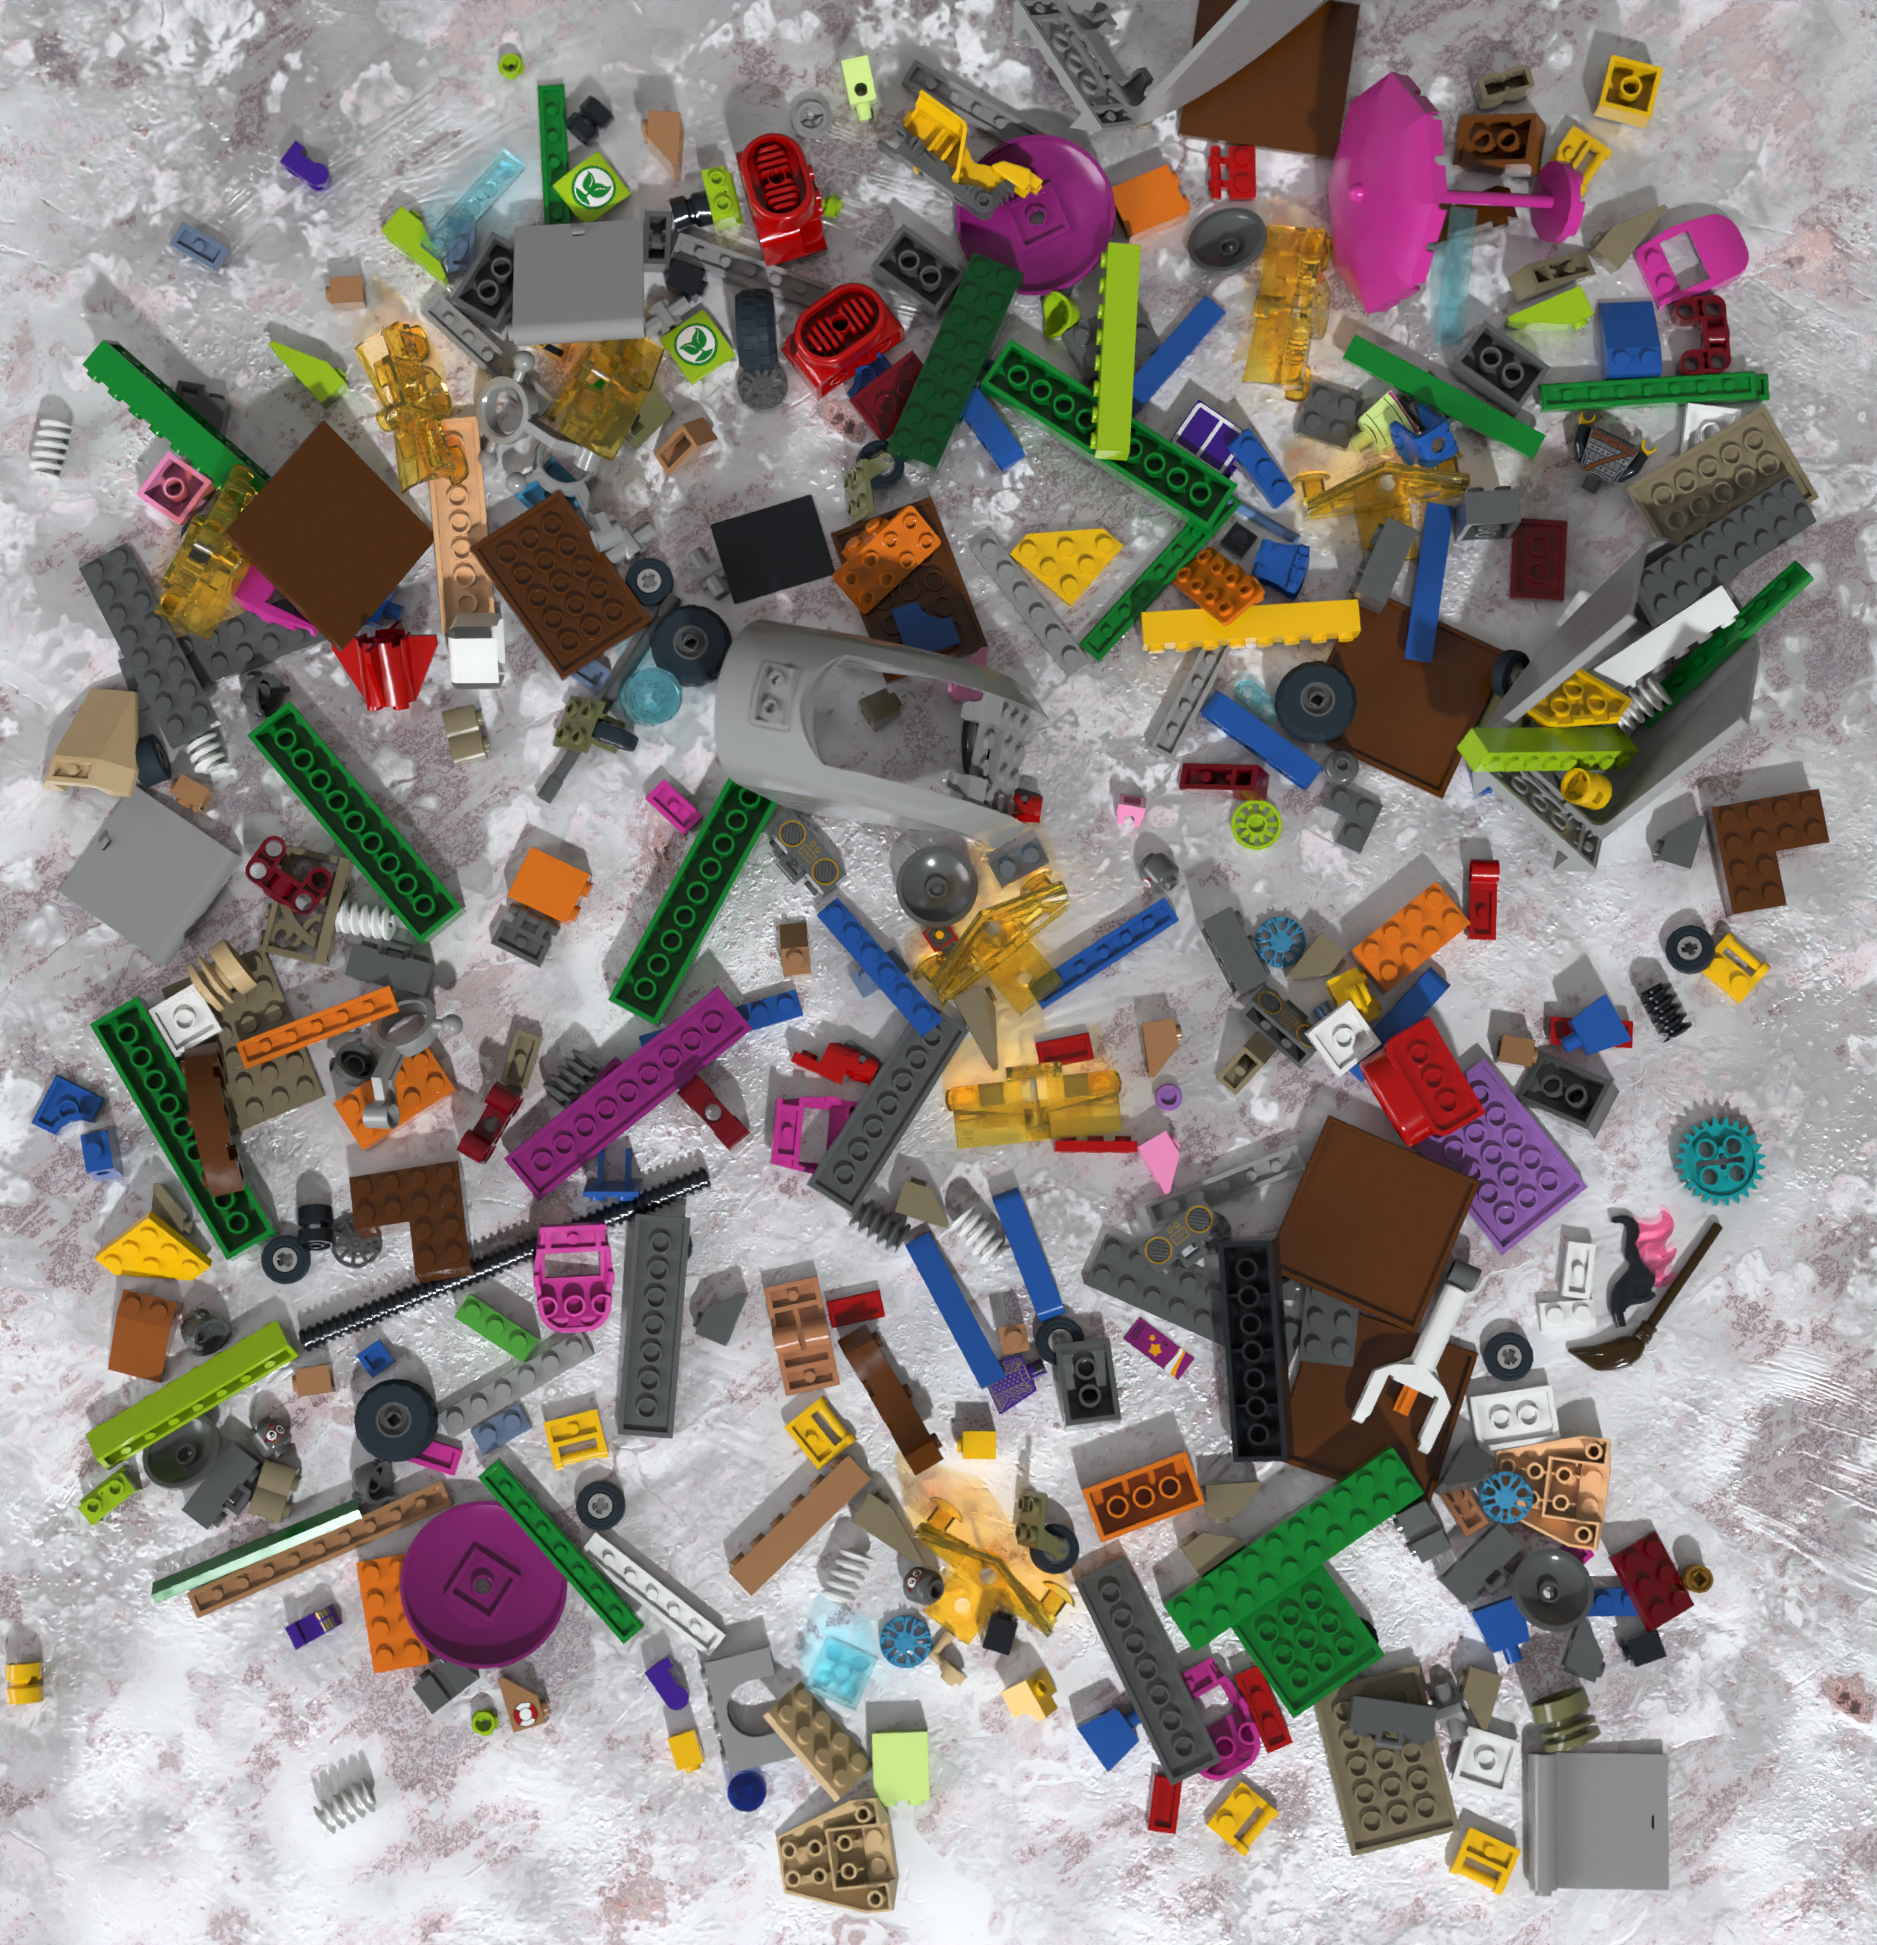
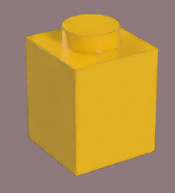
[957,1430,996,1459]
[668,1727,706,1773]

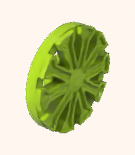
[1231,800,1282,851]

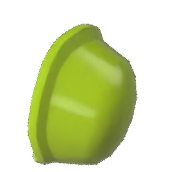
[1042,291,1080,339]

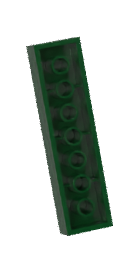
[887,253,1024,476]

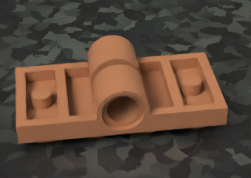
[764,1277,840,1396]

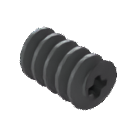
[542,1049,602,1109]
[848,1199,911,1254]

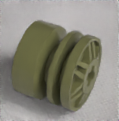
[1529,1687,1601,1752]

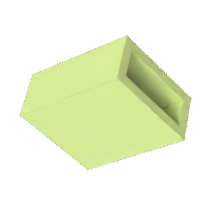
[872,1729,930,1806]

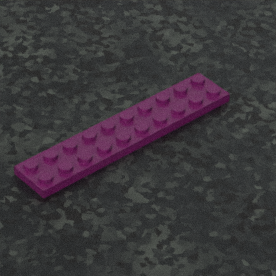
[504,986,752,1201]

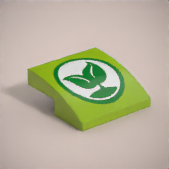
[553,151,631,223]
[659,309,736,385]

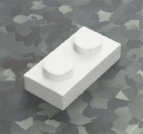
[1561,1241,1596,1300]
[1538,1299,1597,1331]

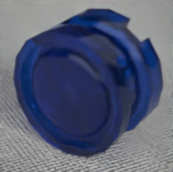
[727,1770,767,1812]

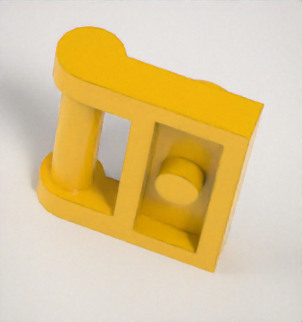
[1548,125,1612,197]
[1700,931,1771,1004]
[784,1396,857,1470]
[544,1409,610,1471]
[1206,1780,1280,1857]
[1449,1826,1521,1896]

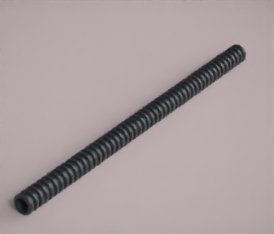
[299,1166,712,1352]

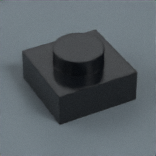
[1220,521,1258,560]

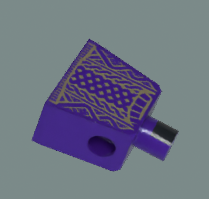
[988,1355,1047,1415]

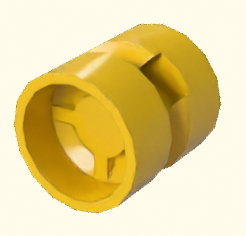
[1560,768,1612,810]
[5,1661,44,1705]

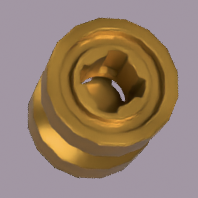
[1680,1564,1714,1593]

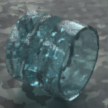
[619,668,682,727]

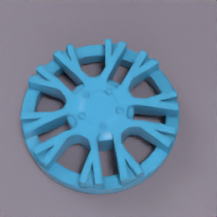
[1255,917,1306,968]
[1480,1471,1533,1524]
[880,1615,932,1668]

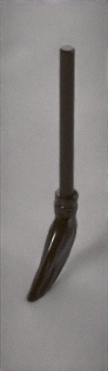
[1568,1222,1722,1372]

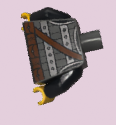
[1573,410,1656,494]

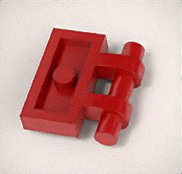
[1207,145,1256,201]

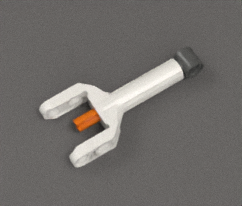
[1351,1258,1482,1454]

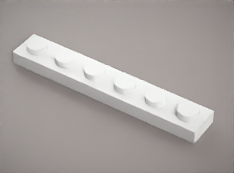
[581,1531,726,1657]

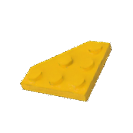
[1009,528,1124,608]
[1524,668,1633,728]
[94,1211,213,1281]

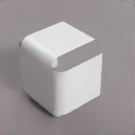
[448,613,506,689]

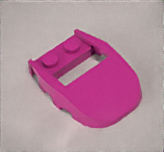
[1632,214,1749,311]
[230,557,319,637]
[769,1096,858,1174]
[533,1220,615,1333]
[1181,1657,1261,1781]

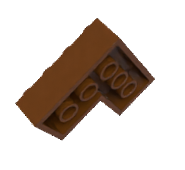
[1705,789,1830,918]
[349,1160,475,1283]

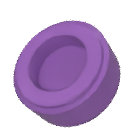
[1155,1083,1182,1111]

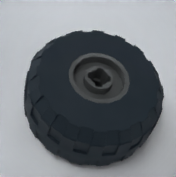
[735,289,778,371]
[651,605,733,687]
[1274,661,1357,744]
[354,1379,439,1462]

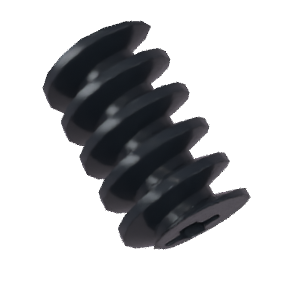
[1637,982,1692,1043]

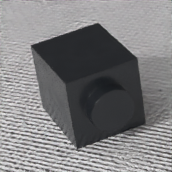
[665,259,709,303]
[982,1610,1018,1656]
[1620,1629,1667,1667]

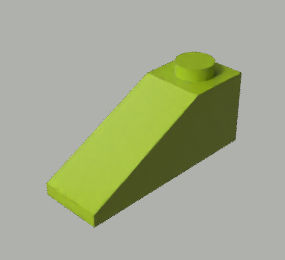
[381,206,449,287]
[1503,285,1594,332]
[268,341,350,410]

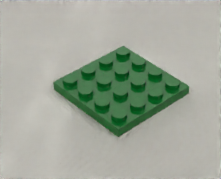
[1231,1565,1385,1719]

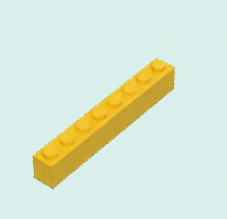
[1139,599,1361,654]

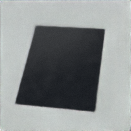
[710,495,835,604]

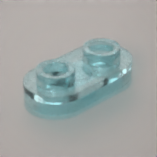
[1233,680,1278,727]

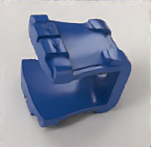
[1389,403,1459,470]
[1251,539,1310,601]

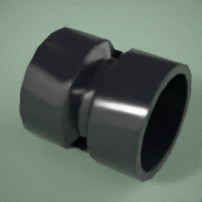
[564,95,615,147]
[669,190,714,233]
[297,1204,334,1251]

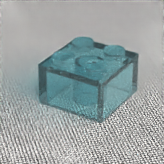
[804,1634,878,1711]

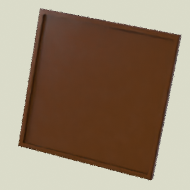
[1178,0,1360,161]
[222,420,434,651]
[1321,598,1504,800]
[1276,1115,1481,1334]
[1284,1313,1478,1504]

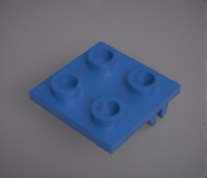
[583,1148,643,1201]

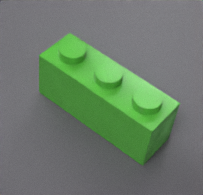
[454,1294,541,1362]

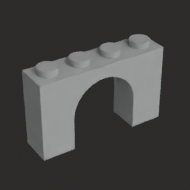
[701,1645,796,1773]

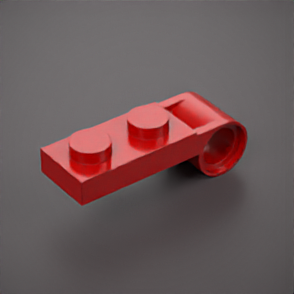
[1467,859,1500,941]

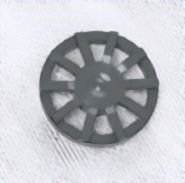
[738,365,788,411]
[331,1218,383,1269]

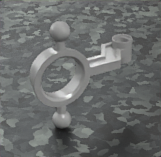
[476,350,605,472]
[506,429,625,553]
[350,994,463,1129]

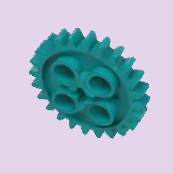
[1674,1117,1766,1206]

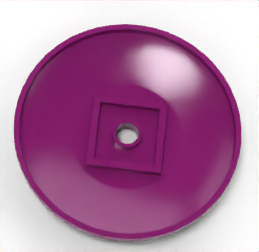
[956,135,1116,296]
[400,1501,567,1670]

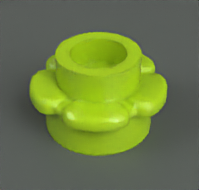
[498,53,524,80]
[822,193,843,219]
[471,1708,499,1736]

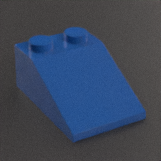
[1598,301,1663,380]

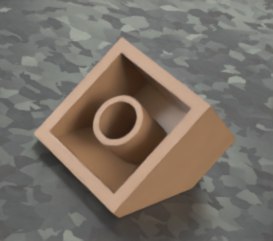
[642,110,684,181]

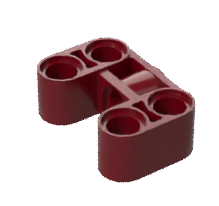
[1670,295,1731,376]
[245,836,332,916]
[677,1075,752,1153]
[456,1081,524,1165]

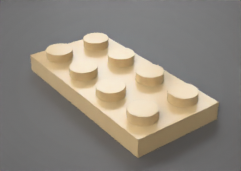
[763,1681,873,1802]

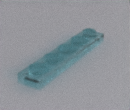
[420,149,526,263]
[1435,207,1478,346]

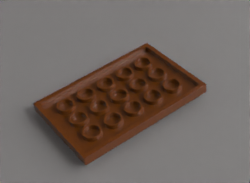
[470,490,652,681]
[830,496,988,685]

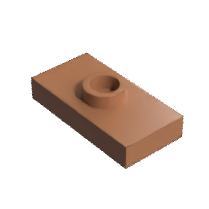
[1437,1489,1490,1538]

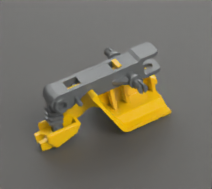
[877,89,1043,220]

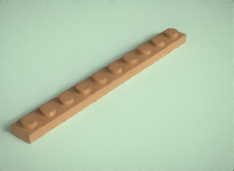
[187,1480,453,1619]

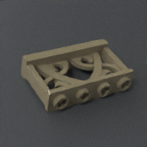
[259,845,354,968]

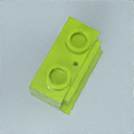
[701,165,744,231]
[78,1465,143,1526]

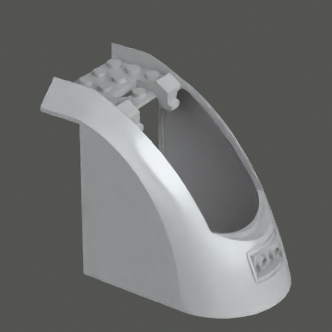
[1012,0,1328,132]
[1473,537,1760,872]
[714,619,1049,849]

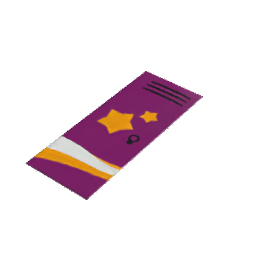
[1123,1317,1195,1380]

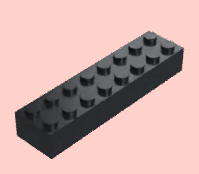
[1217,1235,1294,1462]

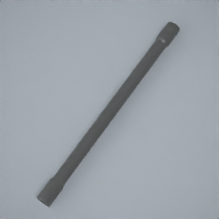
[536,592,682,804]

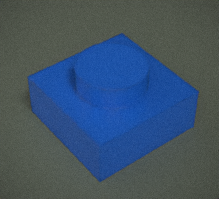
[356,1339,396,1378]

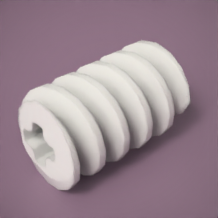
[28,419,74,480]
[1618,678,1672,734]
[185,731,229,774]
[335,899,397,941]
[951,1204,1010,1265]
[821,1547,874,1610]
[313,1778,376,1835]

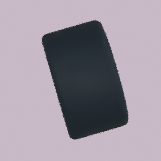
[135,734,171,788]

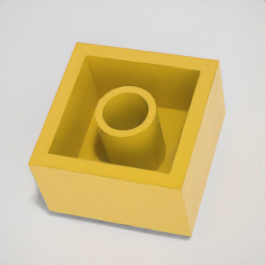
[1593,55,1664,128]

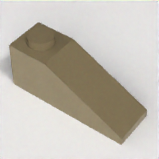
[1587,204,1668,274]
[1508,250,1596,302]
[953,983,998,1072]
[851,1491,924,1567]

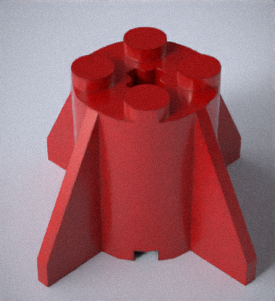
[331,621,438,711]

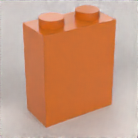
[1112,164,1191,244]
[507,847,594,926]

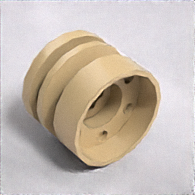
[186,938,258,1012]

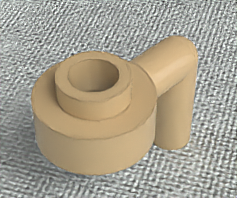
[928,1629,967,1686]

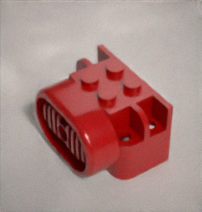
[735,133,828,267]
[781,282,905,401]
[1359,1017,1486,1147]

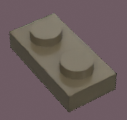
[500,1029,543,1090]

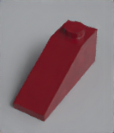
[1179,763,1270,801]

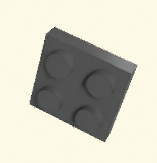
[1295,382,1364,452]

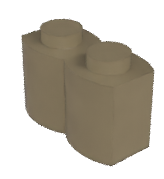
[1473,65,1535,110]
[442,704,491,766]
[248,1459,303,1523]

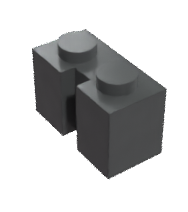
[1393,1494,1452,1563]
[412,1658,480,1714]

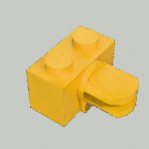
[1324,967,1382,1023]

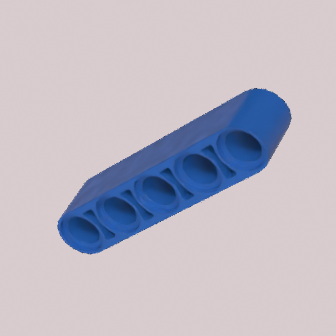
[963,387,1026,472]
[1199,690,1323,790]
[1348,966,1451,1083]
[992,1187,1065,1322]

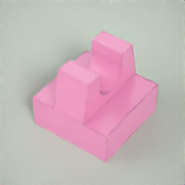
[1117,793,1147,827]

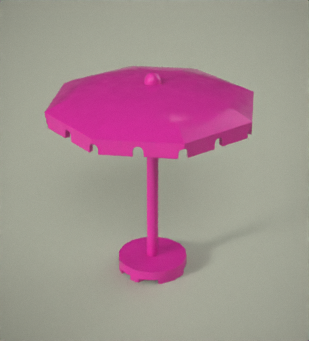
[1327,72,1585,314]

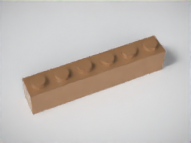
[729,1454,872,1596]

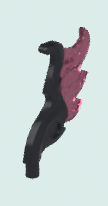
[1609,1209,1677,1328]

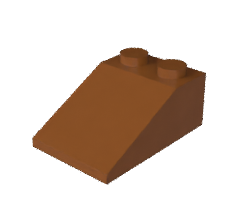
[1453,113,1547,177]
[108,1289,183,1383]

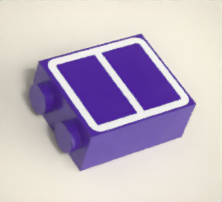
[1170,399,1243,479]

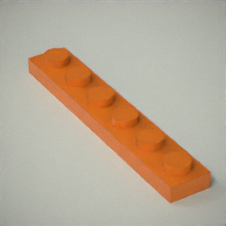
[235,985,401,1069]

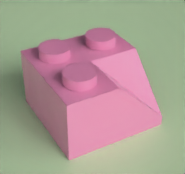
[136,451,217,526]

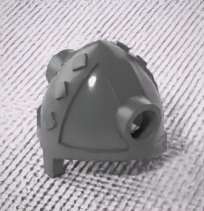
[240,670,290,717]
[329,1038,378,1086]
[180,1308,231,1356]
[351,1459,398,1505]

